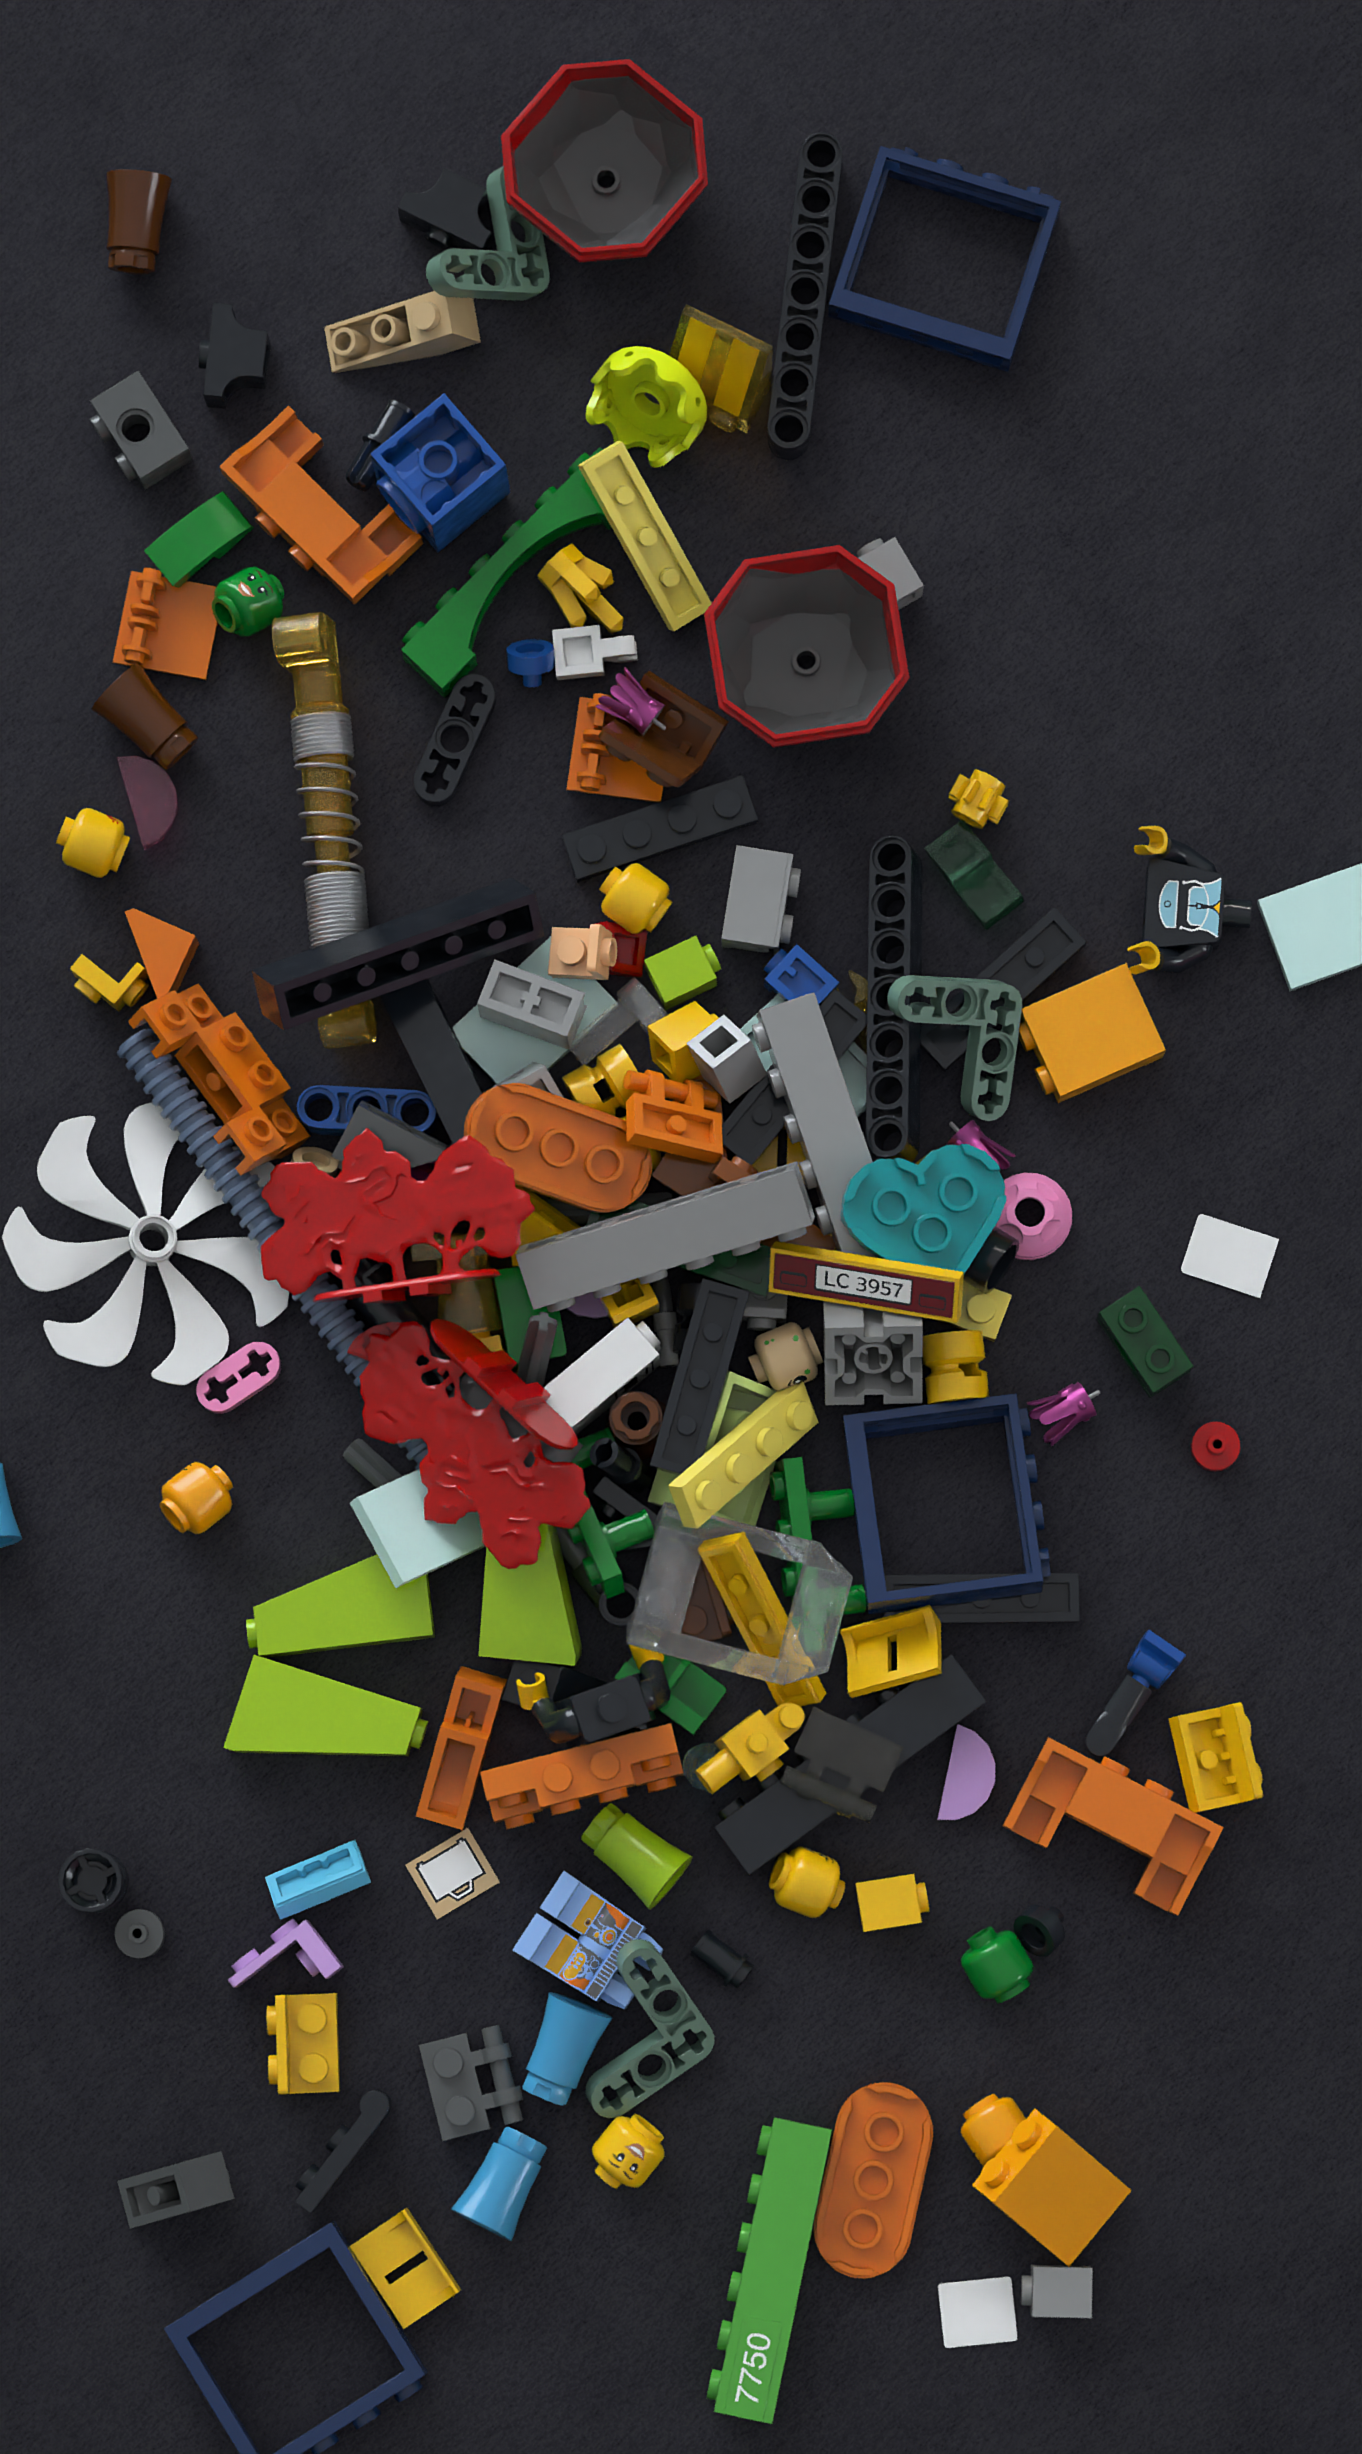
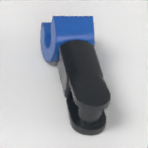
[1085,1630,1186,1756]

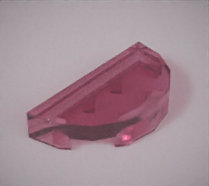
[117,755,179,850]

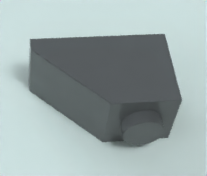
[332,1100,447,1171]
[117,2151,234,2229]

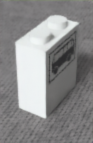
[544,1318,662,1435]

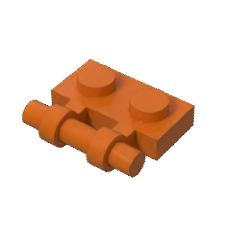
[623,1070,723,1164]

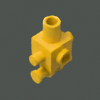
[695,1703,805,1794]

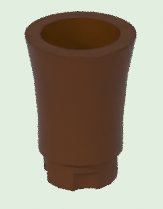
[106,169,172,275]
[91,663,198,770]
[605,1391,666,1460]

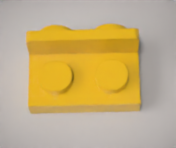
[267,1993,340,2094]

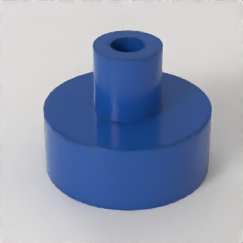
[506,639,555,687]

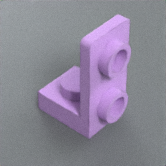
[228,1918,344,1988]

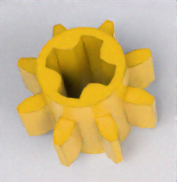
[948,769,1009,829]

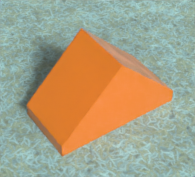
[125,908,199,998]

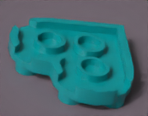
[840,1144,1006,1274]

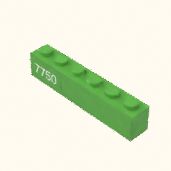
[706,2117,832,2424]

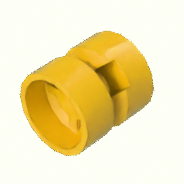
[562,1044,639,1116]
[923,1330,989,1405]

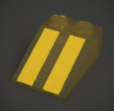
[669,304,773,433]

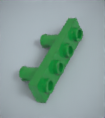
[566,1427,656,1599]
[769,1457,866,1655]

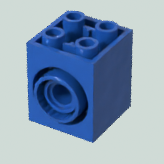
[370,393,510,552]

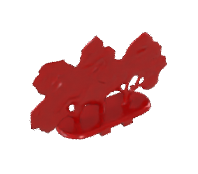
[261,1128,535,1303]
[359,1319,591,1569]

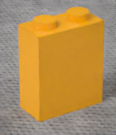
[1018,963,1166,1103]
[972,2109,1132,2267]

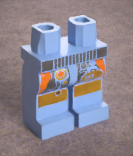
[513,1871,664,2009]

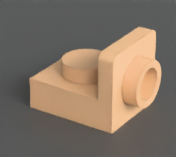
[548,924,617,980]

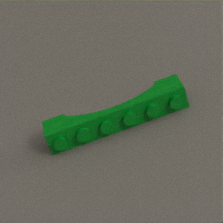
[401,447,612,698]

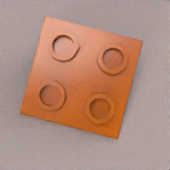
[113,568,218,680]
[567,693,663,803]

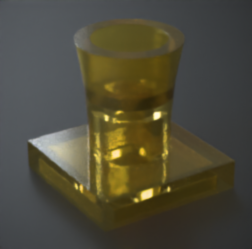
[411,1230,503,1333]

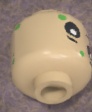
[748,1322,823,1391]

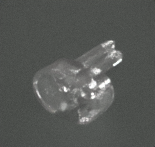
[570,977,668,1065]

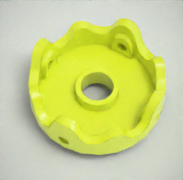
[586,346,707,468]

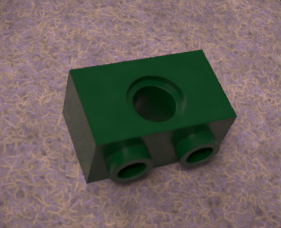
[1096,1286,1194,1398]

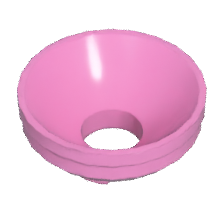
[995,1173,1072,1260]

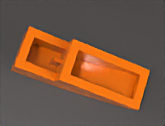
[416,1666,507,1830]

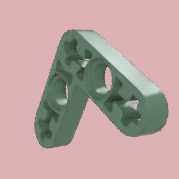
[426,166,550,301]
[887,975,1022,1121]
[586,1939,715,2118]

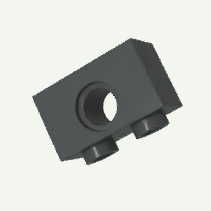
[89,371,193,490]

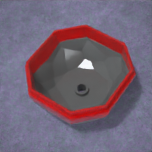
[501,59,708,263]
[704,545,909,748]

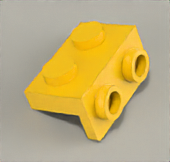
[1168,1702,1263,1813]

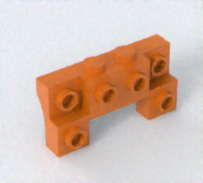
[219,405,423,605]
[128,983,310,1176]
[480,1723,684,1829]
[1002,1737,1224,1916]

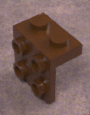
[598,671,729,787]

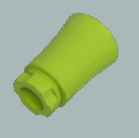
[581,1803,693,1910]

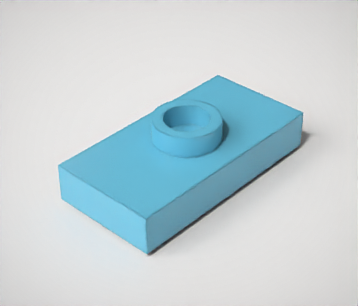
[265,1840,371,1920]

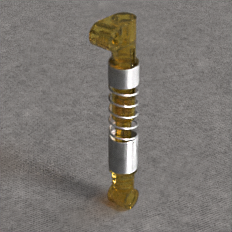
[272,612,377,1049]

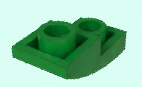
[144,491,254,588]

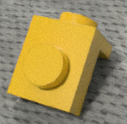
[70,954,149,1012]

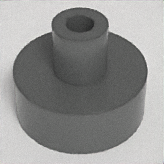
[115,1909,165,1959]

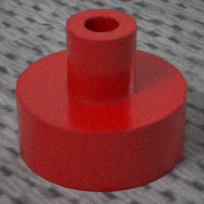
[1191,1422,1240,1472]

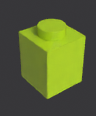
[644,936,721,1010]

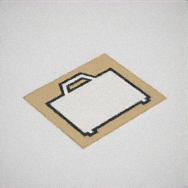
[405,1828,500,1919]

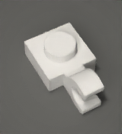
[552,625,638,680]

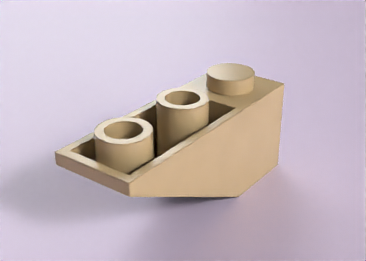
[324,291,481,373]

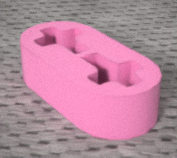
[196,1342,281,1414]

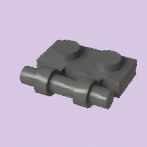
[419,2024,523,2141]

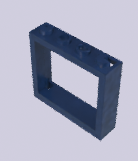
[828,146,1061,372]
[843,1393,1051,1614]
[163,2221,428,2454]

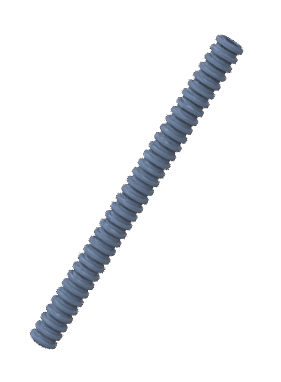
[117,1028,428,1470]

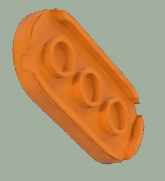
[464,1083,652,1213]
[814,2082,933,2279]

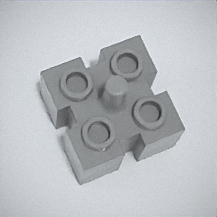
[823,1301,923,1405]

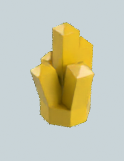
[537,543,624,633]

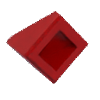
[589,921,648,978]

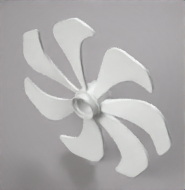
[2,1103,289,1386]

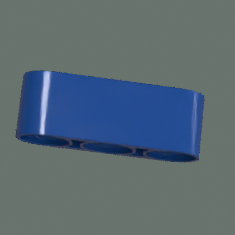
[297,1085,439,1136]

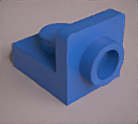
[763,944,839,1006]

